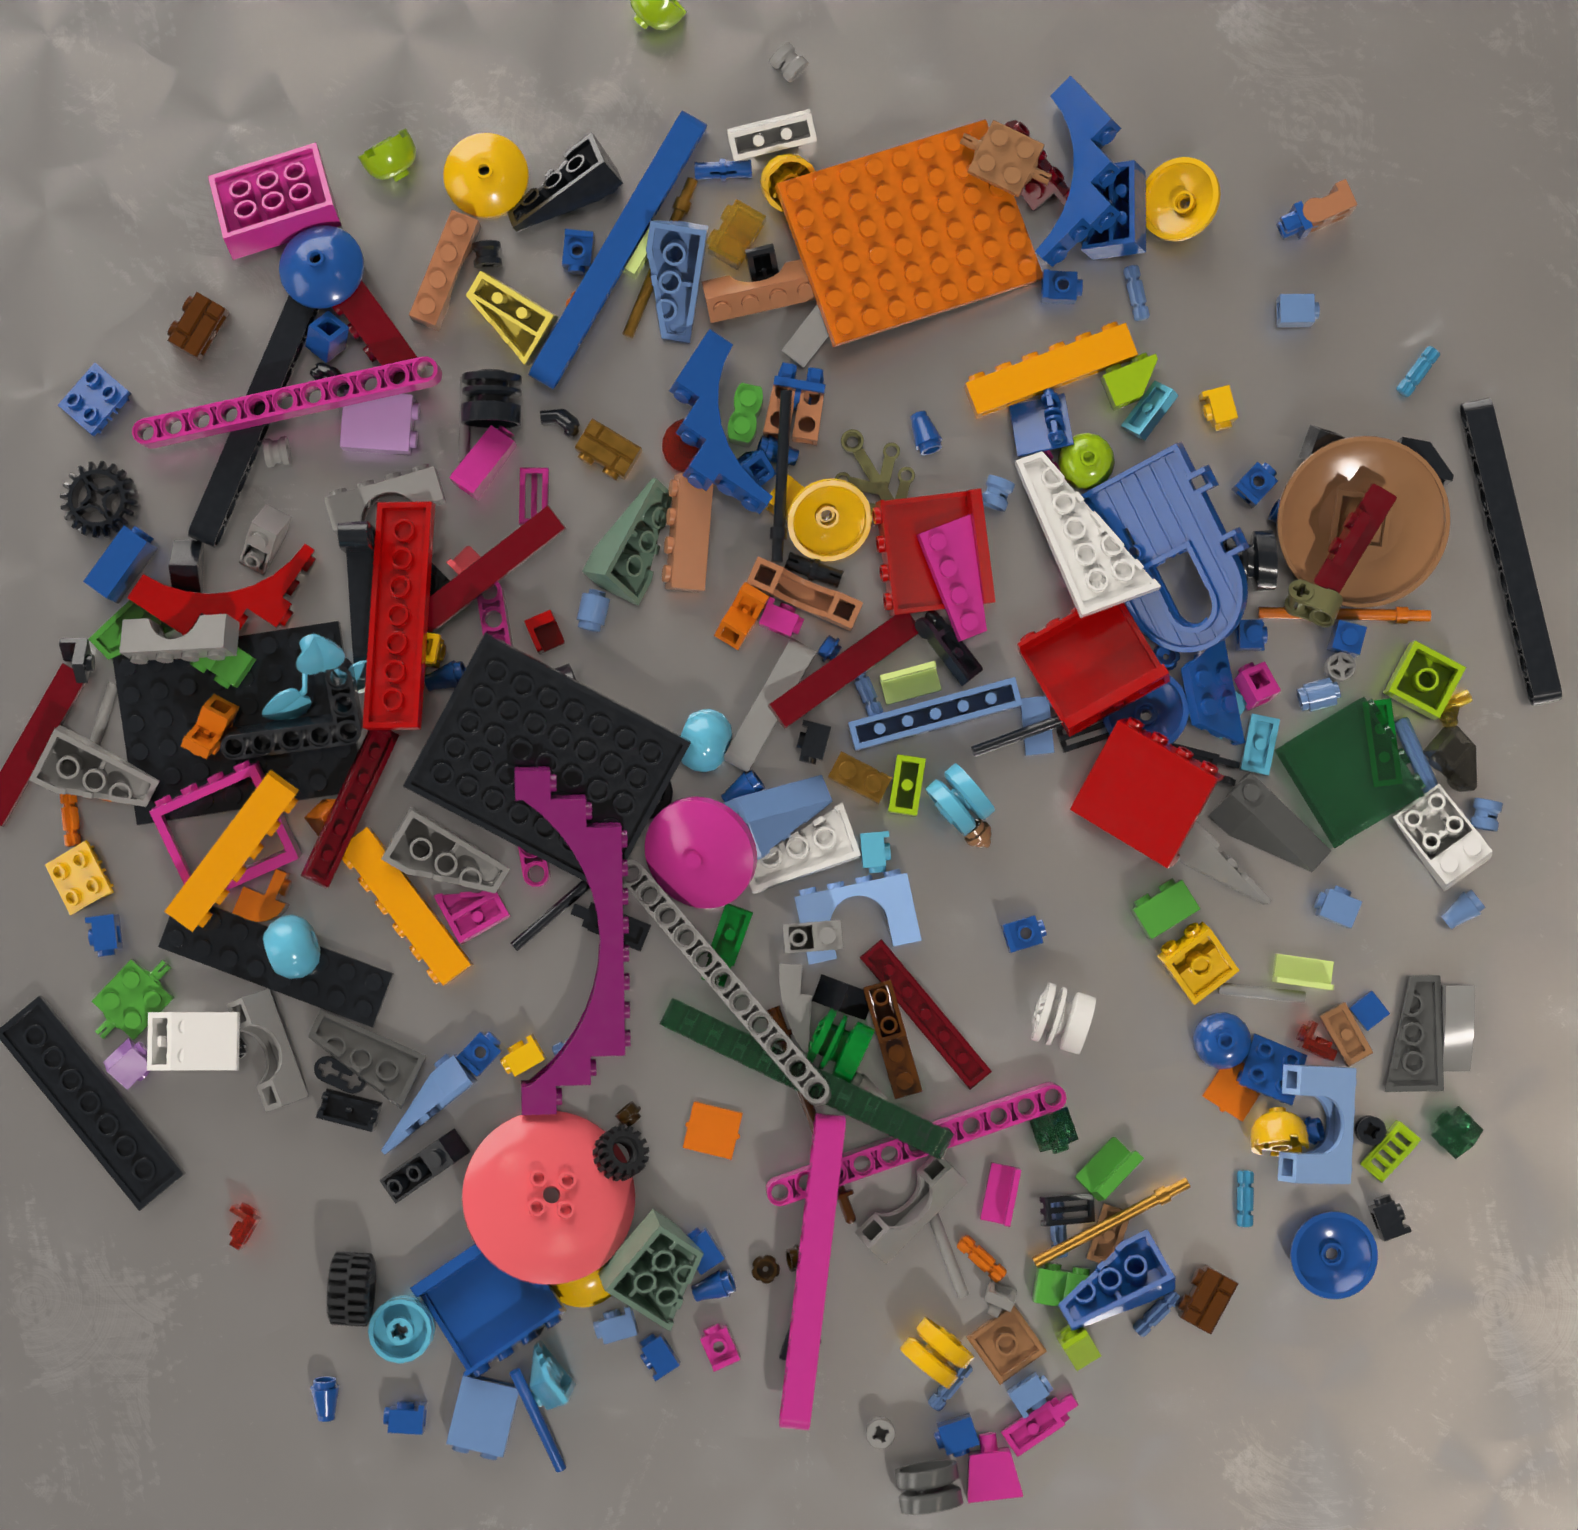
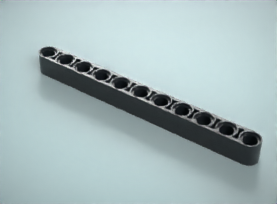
[188,256,321,547]
[1460,398,1562,706]

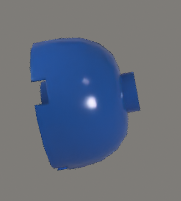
[1193,1012,1251,1069]

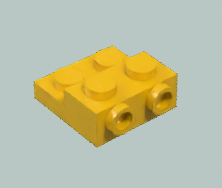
[1157,921,1240,1005]

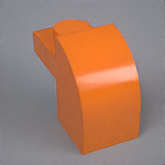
[714,582,769,650]
[181,694,239,759]
[232,869,292,922]

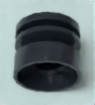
[461,369,522,429]
[1222,530,1278,591]

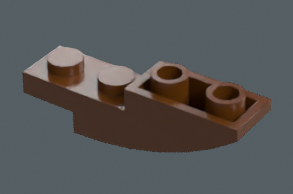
[863,980,923,1100]

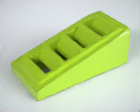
[1359,1120,1422,1183]

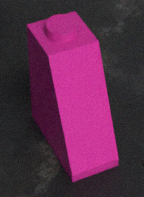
[449,425,517,501]

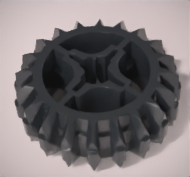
[60,461,138,538]

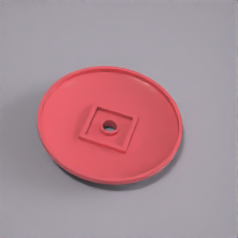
[462,1111,635,1285]

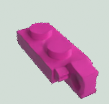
[1001,1393,1078,1457]

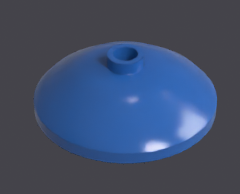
[279,225,364,309]
[1103,675,1189,745]
[1290,1211,1378,1299]

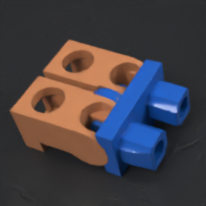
[1276,179,1358,240]
[763,363,826,446]

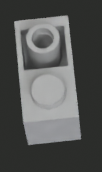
[239,504,292,576]
[783,920,843,954]

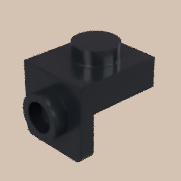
[59,638,95,683]

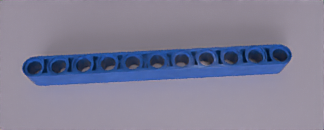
[528,110,707,389]

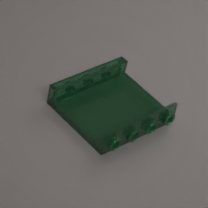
[1274,696,1426,849]

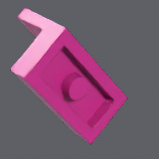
[980,1162,1021,1227]

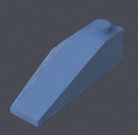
[723,775,833,860]

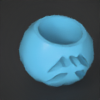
[681,709,732,773]
[263,914,320,979]

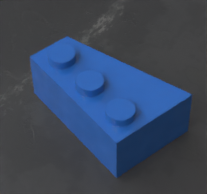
[1081,160,1146,260]

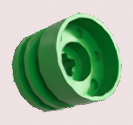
[807,1008,875,1084]

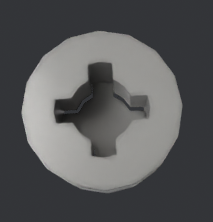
[263,436,291,467]
[1324,652,1356,682]
[866,1416,895,1449]

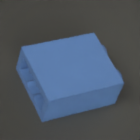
[446,1374,519,1460]

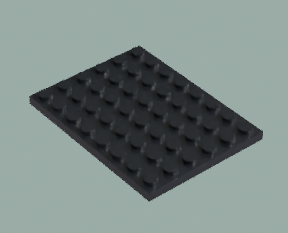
[112,621,359,826]
[403,632,691,883]

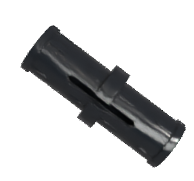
[784,551,844,588]

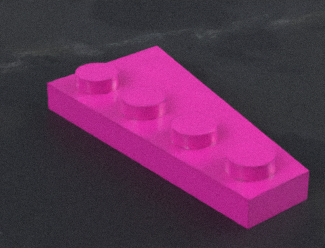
[917,514,987,642]

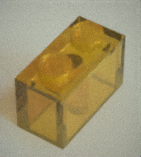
[706,199,766,270]

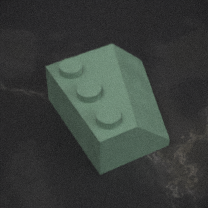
[598,1209,704,1331]

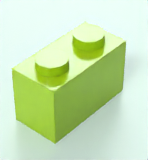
[888,754,926,817]

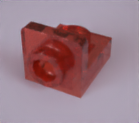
[1296,1021,1338,1062]
[229,1202,261,1250]

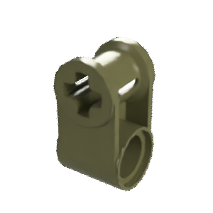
[1284,579,1343,627]

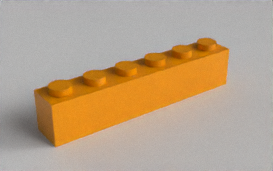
[964,321,1138,419]
[164,770,299,932]
[342,827,473,986]

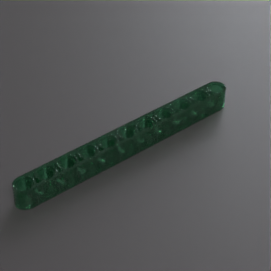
[659,998,954,1160]

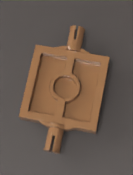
[960,120,1052,198]

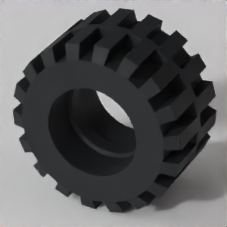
[327,1252,376,1327]

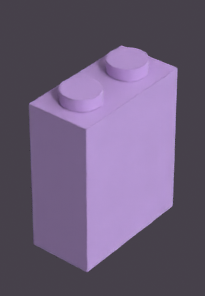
[340,390,420,455]

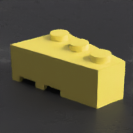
[466,271,558,366]

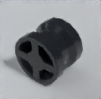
[472,240,502,269]
[1354,1115,1386,1145]

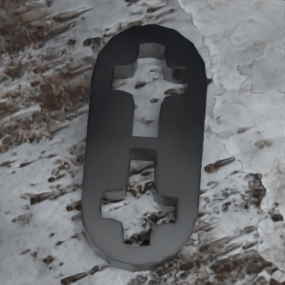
[314,1056,367,1094]

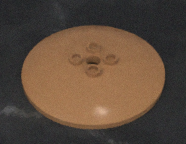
[1277,436,1450,608]

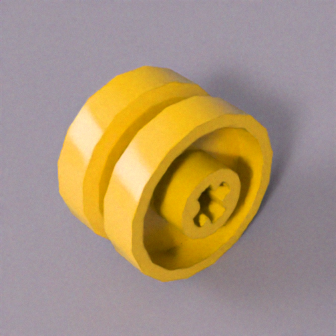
[900,1316,974,1389]

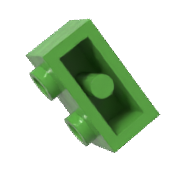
[1131,878,1200,939]

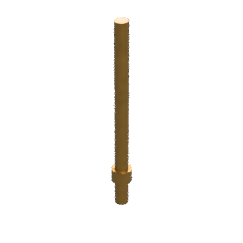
[622,177,698,338]
[1032,1177,1191,1268]

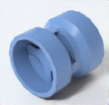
[982,475,1015,512]
[1470,798,1503,832]

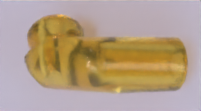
[1439,689,1473,729]

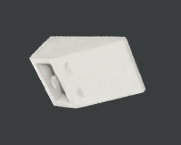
[1393,784,1493,892]
[147,1012,240,1071]

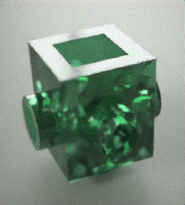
[1431,1106,1484,1159]
[1029,1107,1078,1154]

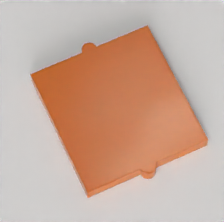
[1203,1062,1261,1122]
[683,1101,743,1160]

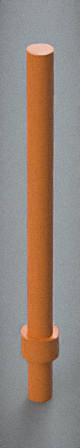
[1258,607,1431,624]

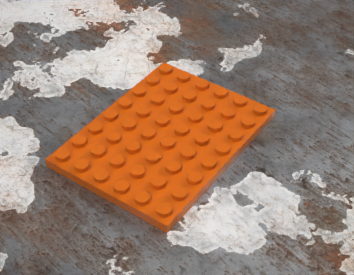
[775,119,1043,347]

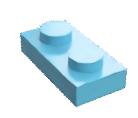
[1121,381,1179,441]
[1239,713,1280,776]

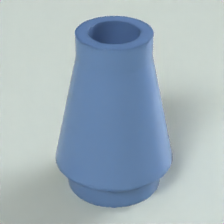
[1441,890,1486,930]

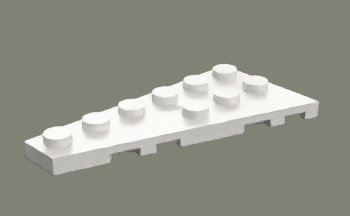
[1014,451,1161,618]

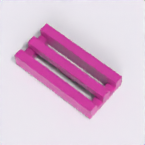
[519,467,549,525]

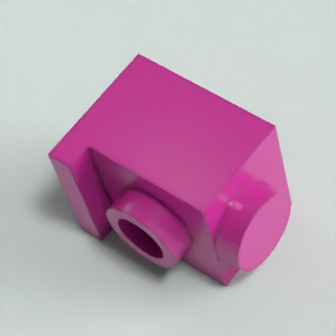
[759,597,804,639]
[1233,661,1281,711]
[700,1323,741,1372]

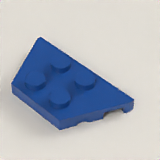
[1181,639,1245,745]

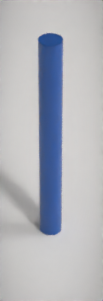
[509,1368,566,1472]

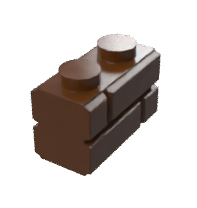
[167,292,230,361]
[1177,1265,1239,1334]

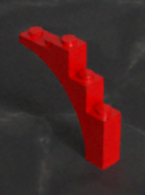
[127,544,316,635]

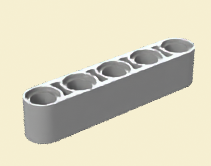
[724,638,817,773]

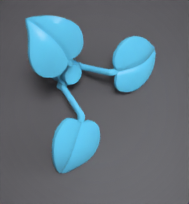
[262,634,367,720]

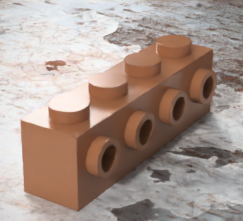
[662,473,713,592]

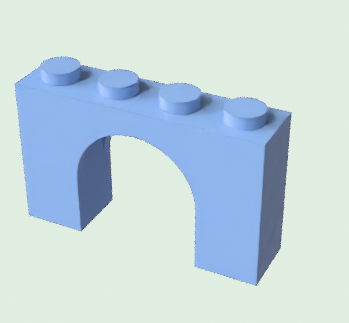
[794,869,922,965]
[1278,1064,1357,1184]

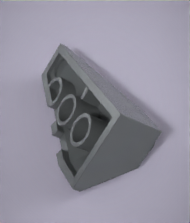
[1208,773,1331,872]

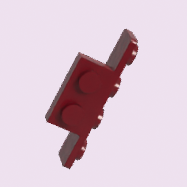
[1004,120,1070,211]
[1313,483,1397,593]

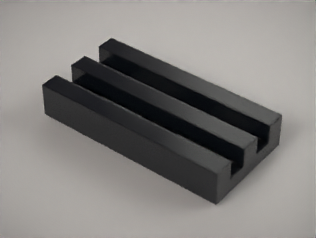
[1055,722,1110,753]
[1040,1193,1095,1227]

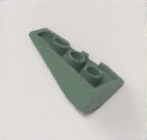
[582,478,672,605]

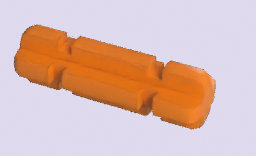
[60,794,81,847]
[957,1235,1007,1283]

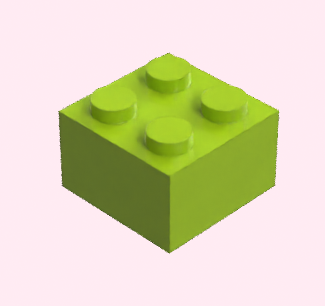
[1382,640,1466,720]

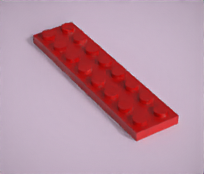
[362,501,436,730]

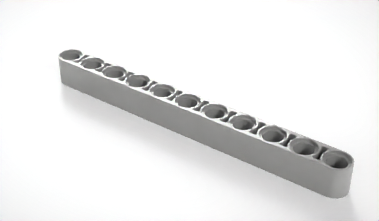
[622,859,831,1106]

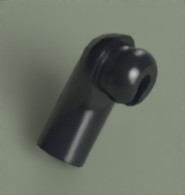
[310,362,349,394]
[540,409,580,437]

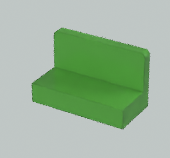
[1075,1137,1144,1202]

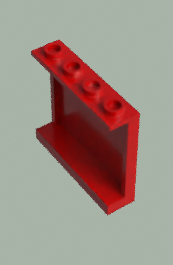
[872,488,996,616]
[1017,603,1170,737]
[1070,717,1224,869]

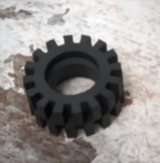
[593,1125,649,1181]

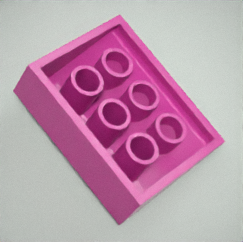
[208,142,342,260]

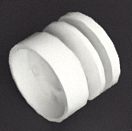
[1031,983,1096,1055]

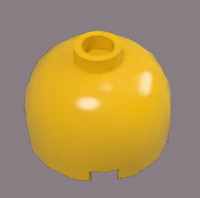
[760,153,815,212]
[1251,1107,1309,1156]

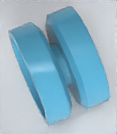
[925,763,996,837]
[368,1295,436,1364]

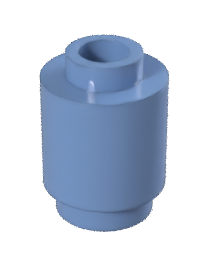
[576,589,610,632]
[1296,677,1341,712]

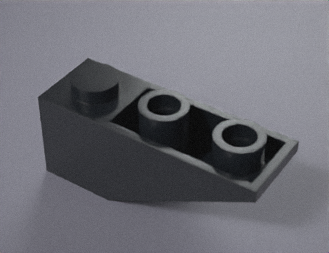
[379,1128,471,1204]

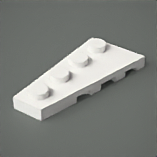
[750,802,862,894]

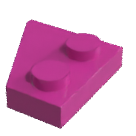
[434,891,511,945]

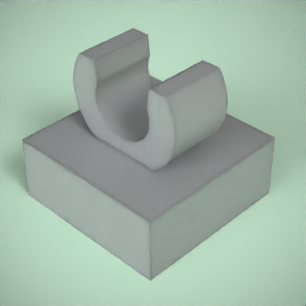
[984,1279,1017,1318]

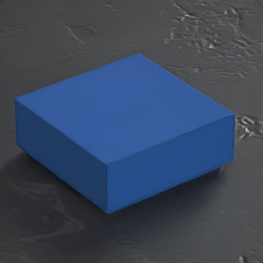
[1349,991,1390,1031]

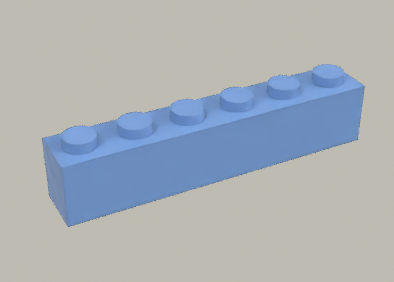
[848,677,1023,752]

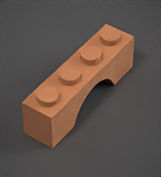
[409,210,481,331]
[701,259,816,323]
[746,556,863,631]

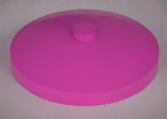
[645,797,757,909]

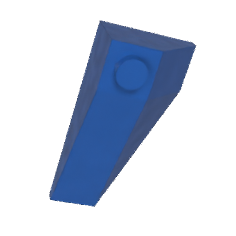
[1058,1229,1175,1331]

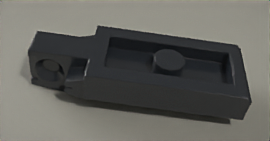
[570,902,651,952]

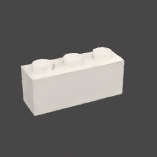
[727,109,817,161]

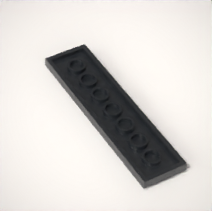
[158,906,394,1028]
[0,996,186,1211]

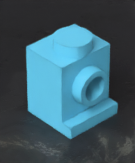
[860,831,891,874]

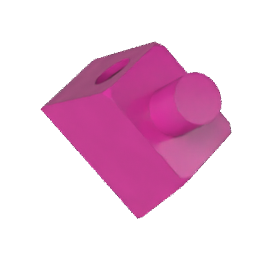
[966,1432,1023,1503]

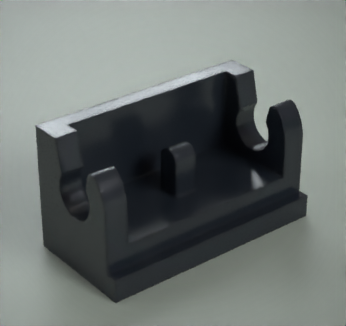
[316,1088,383,1132]

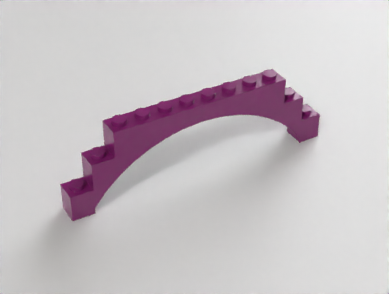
[515,767,631,1115]

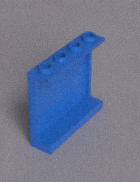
[410,1244,567,1378]

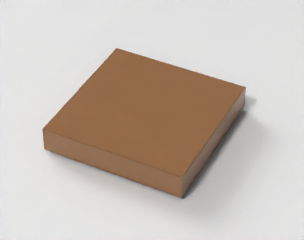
[966,1305,1047,1385]

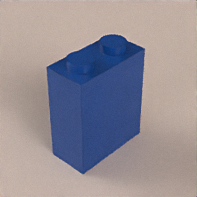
[83,525,158,604]

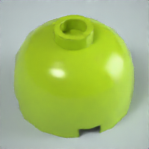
[630,0,687,30]
[358,128,416,182]
[1058,433,1115,490]

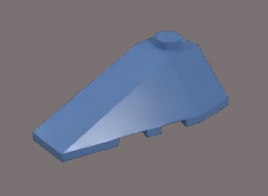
[646,220,709,343]
[381,1054,478,1155]

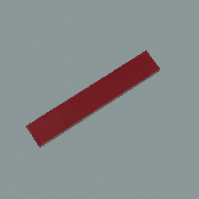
[428,505,566,633]
[768,614,919,729]
[0,663,86,827]
[300,730,399,889]
[859,939,992,1090]

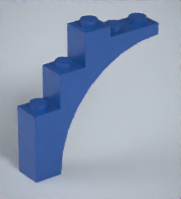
[1035,76,1122,267]
[669,329,773,514]

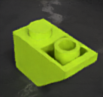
[1100,353,1158,411]
[1057,1325,1101,1371]

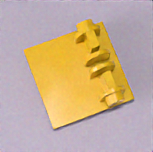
[45,840,114,916]

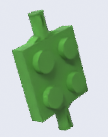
[91,959,175,1040]

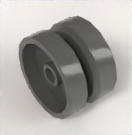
[894,1460,963,1515]

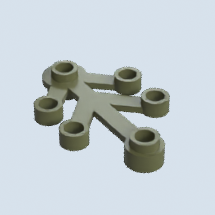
[835,429,915,511]

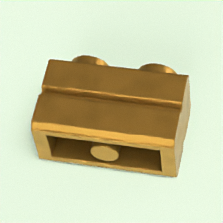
[575,418,642,480]
[828,751,892,804]

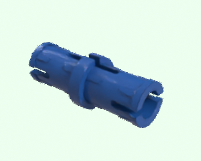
[694,158,752,182]

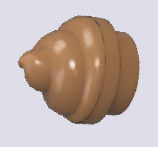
[965,818,992,848]

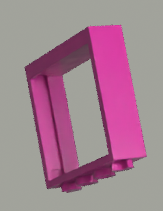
[149,760,302,890]

